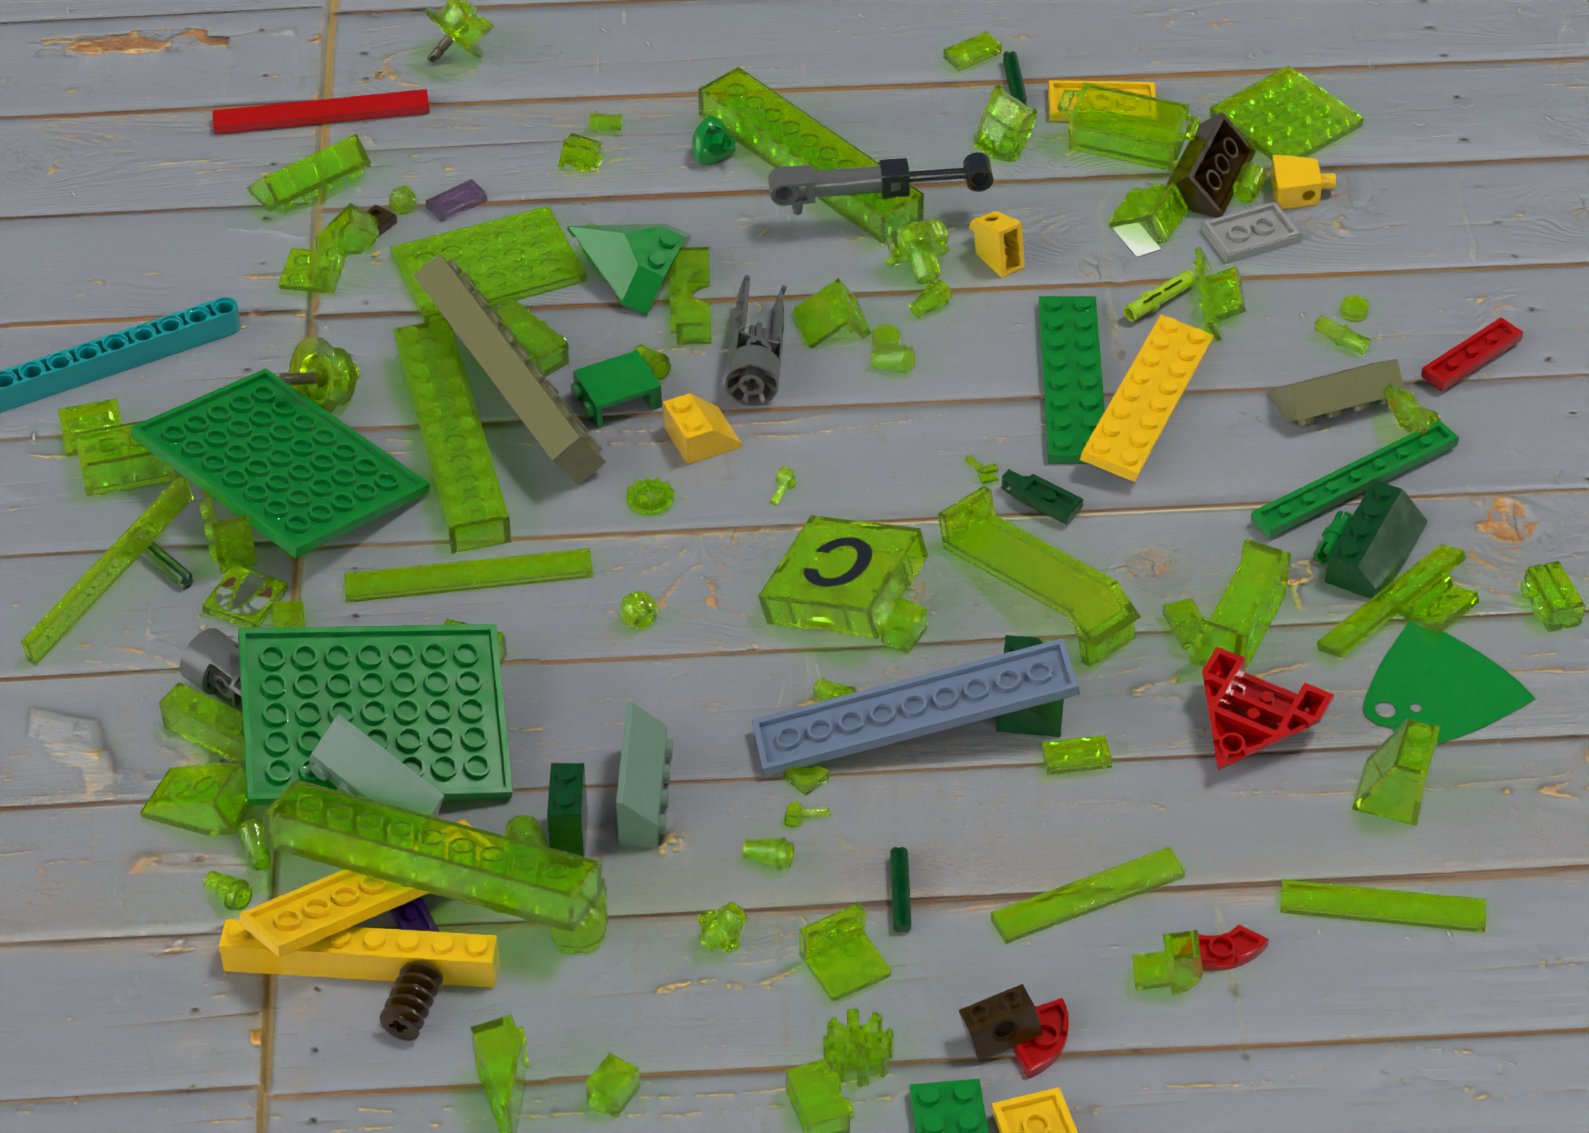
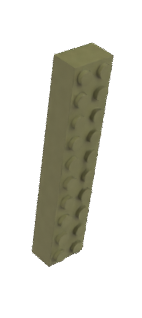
[413,253,606,485]

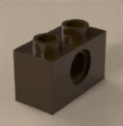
[958,984,1043,1061]

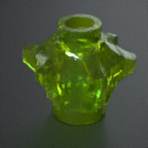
[696,902,748,953]

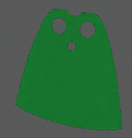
[1363,619,1535,748]

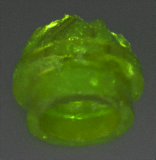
[389,185,417,214]

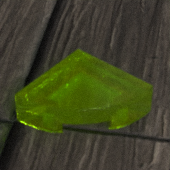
[783,766,830,796]

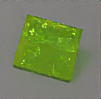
[1108,183,1189,244]
[279,230,347,294]
[793,278,872,349]
[199,489,257,574]
[799,903,891,1001]

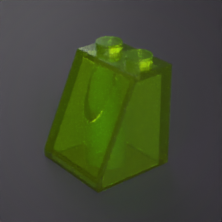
[1352,719,1441,826]

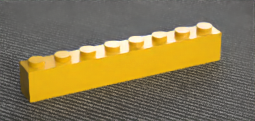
[219,919,500,988]

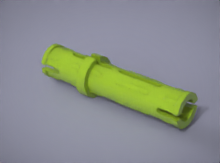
[1123,269,1196,322]

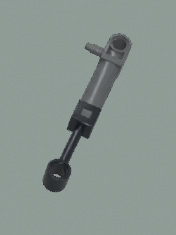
[768,152,994,215]

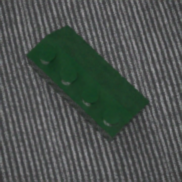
[1325,479,1427,603]

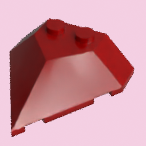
[1202,646,1334,771]

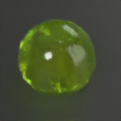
[619,591,659,630]

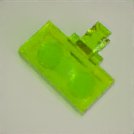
[1383,384,1441,435]

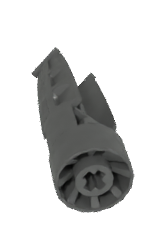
[725,275,787,406]
[179,628,242,719]

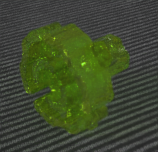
[885,219,950,284]

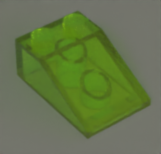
[140,760,254,836]
[471,1015,530,1133]

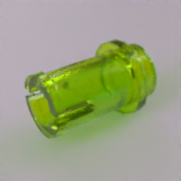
[589,111,622,132]

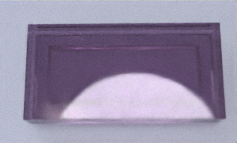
[425,179,488,222]

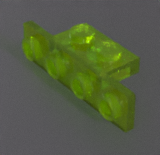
[1193,247,1246,341]

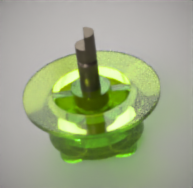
[425,0,494,62]
[279,336,360,414]

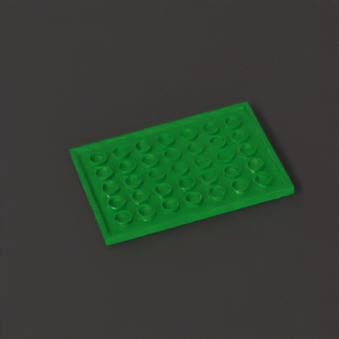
[130,368,430,558]
[238,624,513,806]

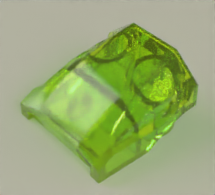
[973,85,1038,162]

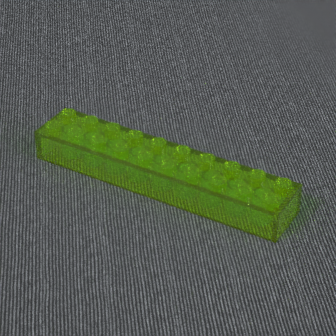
[698,67,924,244]
[393,319,512,554]
[263,779,602,932]

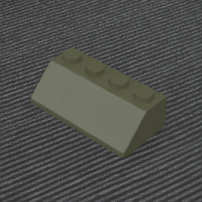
[1268,359,1405,426]

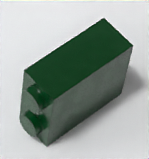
[547,763,588,866]

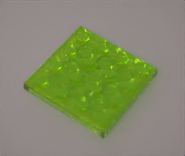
[1209,66,1364,160]

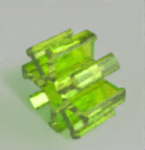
[823,1008,893,1087]

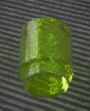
[1233,162,1267,203]

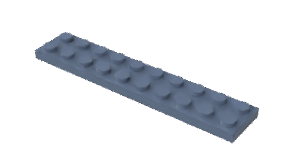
[752,638,1080,777]

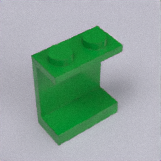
[571,350,662,428]

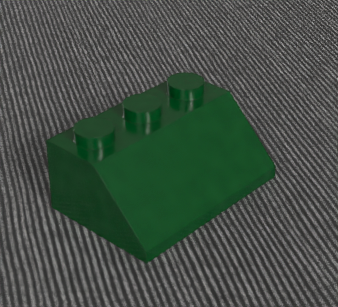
[996,635,1064,737]

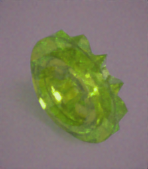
[626,476,674,515]

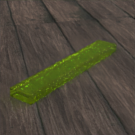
[1316,544,1466,657]
[990,847,1186,944]
[1280,879,1486,933]

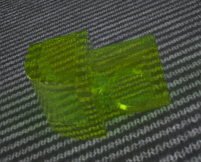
[1132,930,1203,995]

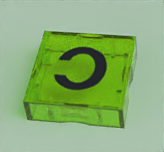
[758,515,928,639]

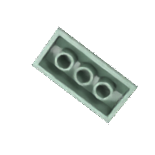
[616,703,674,847]
[309,714,445,842]

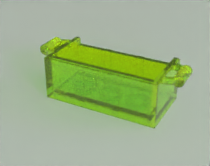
[1057,82,1201,172]
[1188,539,1291,673]

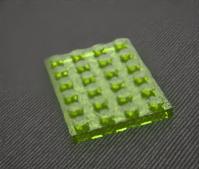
[390,206,587,325]

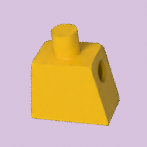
[1270,155,1336,210]
[969,211,1025,278]

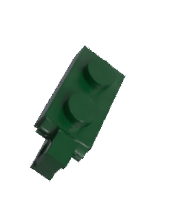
[1001,469,1084,525]

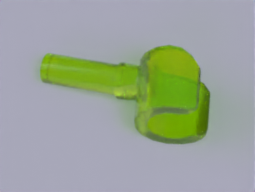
[965,455,998,484]
[770,466,797,506]
[784,801,831,828]

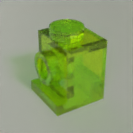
[558,133,604,171]

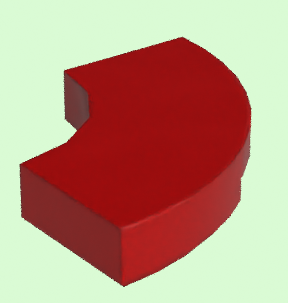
[1175,924,1269,971]
[1013,998,1069,1079]

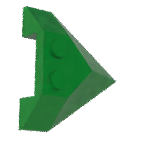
[567,224,692,317]

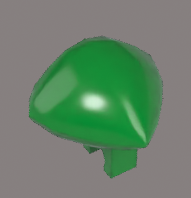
[692,115,737,165]

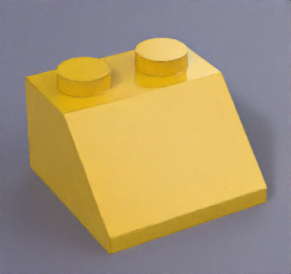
[663,393,742,465]

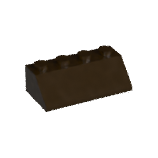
[1164,112,1256,218]

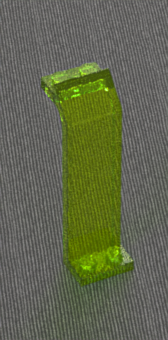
[938,486,1141,667]

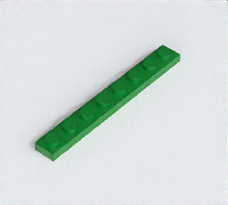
[1251,420,1459,538]

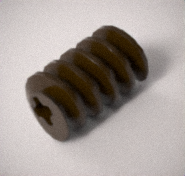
[379,962,443,1041]

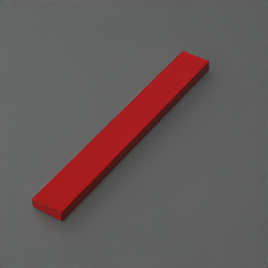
[212,89,430,134]

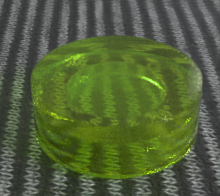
[1340,295,1370,322]
[872,324,901,351]

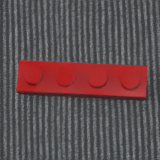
[1421,317,1523,391]

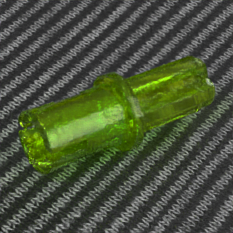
[1314,316,1371,356]

